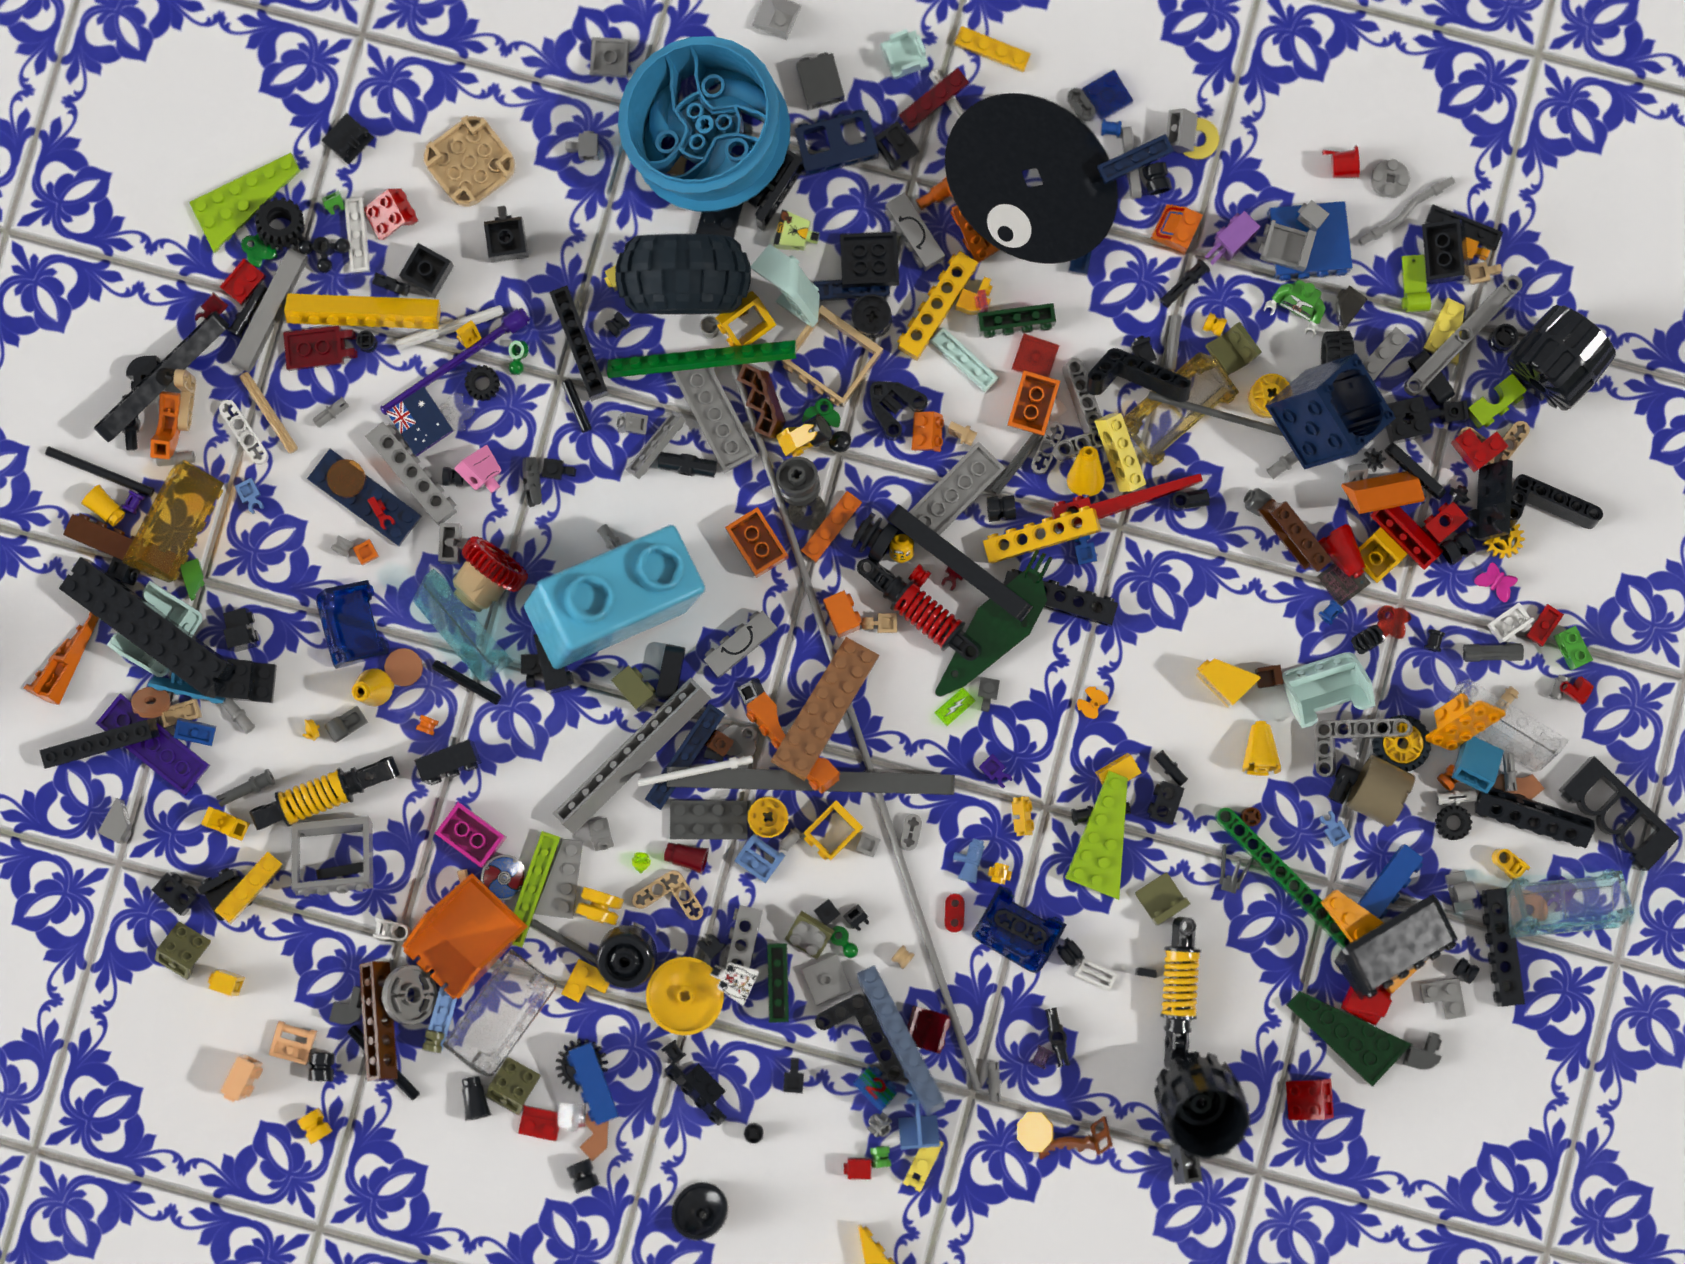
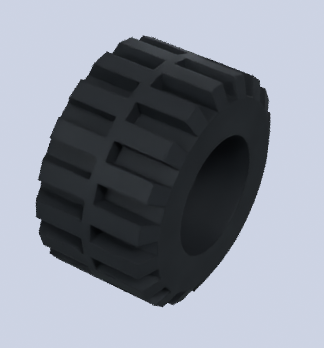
[255,197,305,250]
[1321,331,1355,365]

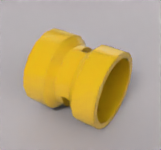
[1202,312,1227,337]

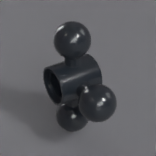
[298,237,350,273]

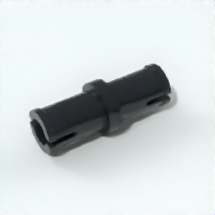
[1154,750,1188,786]

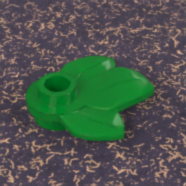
[241,234,278,268]
[802,398,840,428]

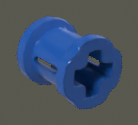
[1101,119,1122,138]
[1318,600,1344,625]

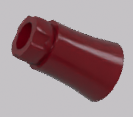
[664,843,709,874]

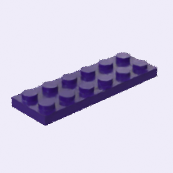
[95,693,211,795]

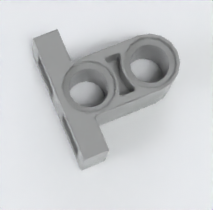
[1444,871,1477,913]

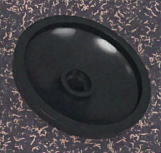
[671,1182,728,1241]

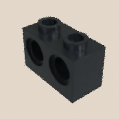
[1147,781,1185,825]
[152,872,200,916]

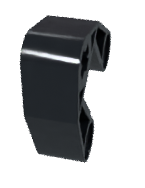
[869,381,928,441]

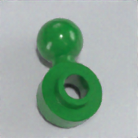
[508,340,528,375]
[830,926,858,958]

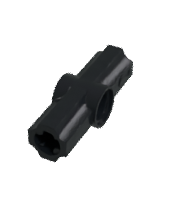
[658,452,717,478]

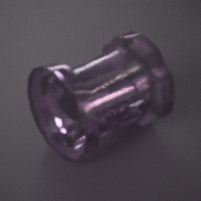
[1030,1045,1054,1069]

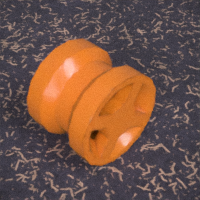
[415,715,439,736]

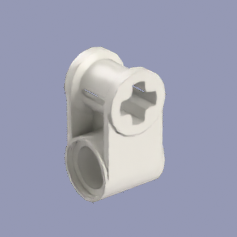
[372,918,412,941]

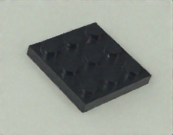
[840,232,899,288]

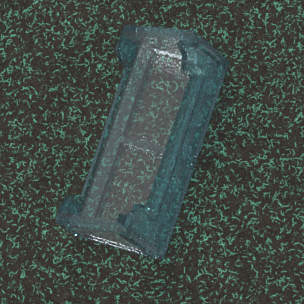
[1507,869,1634,938]

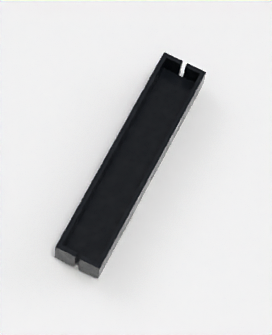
[59,557,236,698]

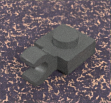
[977,677,1000,712]

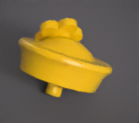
[302,719,320,741]

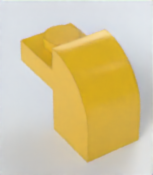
[955,277,993,315]
[201,806,250,841]

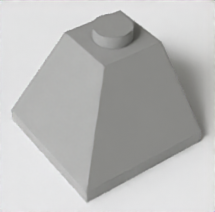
[752,0,801,40]

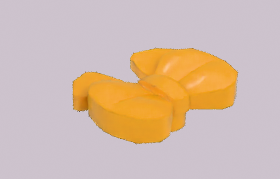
[1077,687,1108,719]

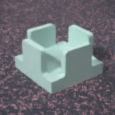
[880,29,929,79]

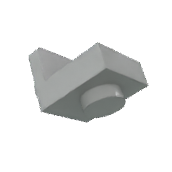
[588,817,614,851]

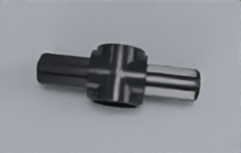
[122,395,141,451]

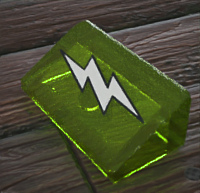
[934,687,976,727]

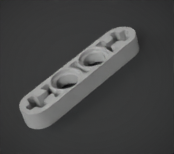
[1121,126,1142,199]

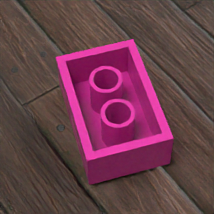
[435,802,507,868]

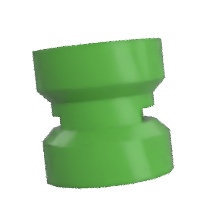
[870,1146,891,1168]

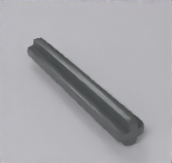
[991,433,1043,495]

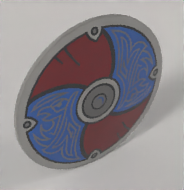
[481,854,526,901]

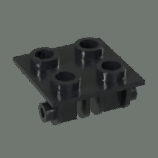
[321,113,374,165]

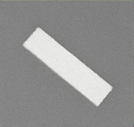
[344,197,370,274]

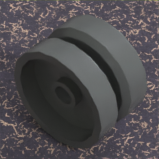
[776,457,821,506]

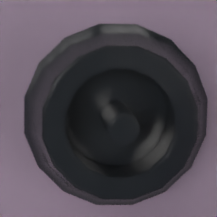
[829,431,851,453]
[1449,485,1471,504]

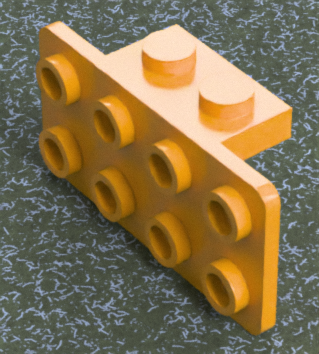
[1425,693,1506,750]

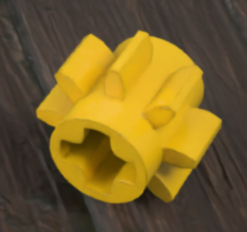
[988,862,1012,885]

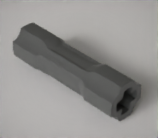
[1463,643,1524,662]

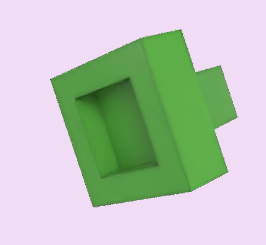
[322,190,344,215]

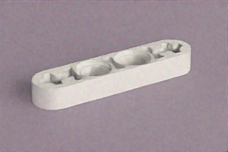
[219,400,269,465]

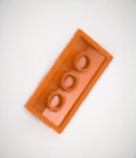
[1341,471,1425,514]

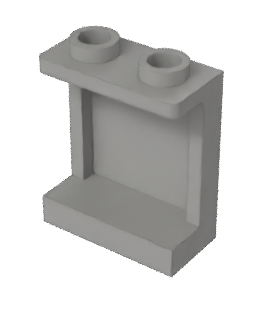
[1258,220,1316,272]

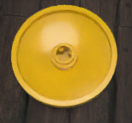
[646,957,724,1035]

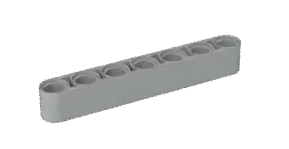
[231,248,308,372]

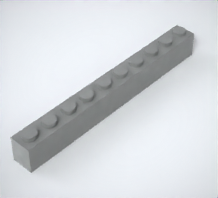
[553,677,711,834]

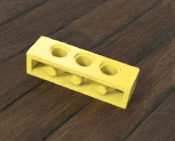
[1094,413,1146,492]

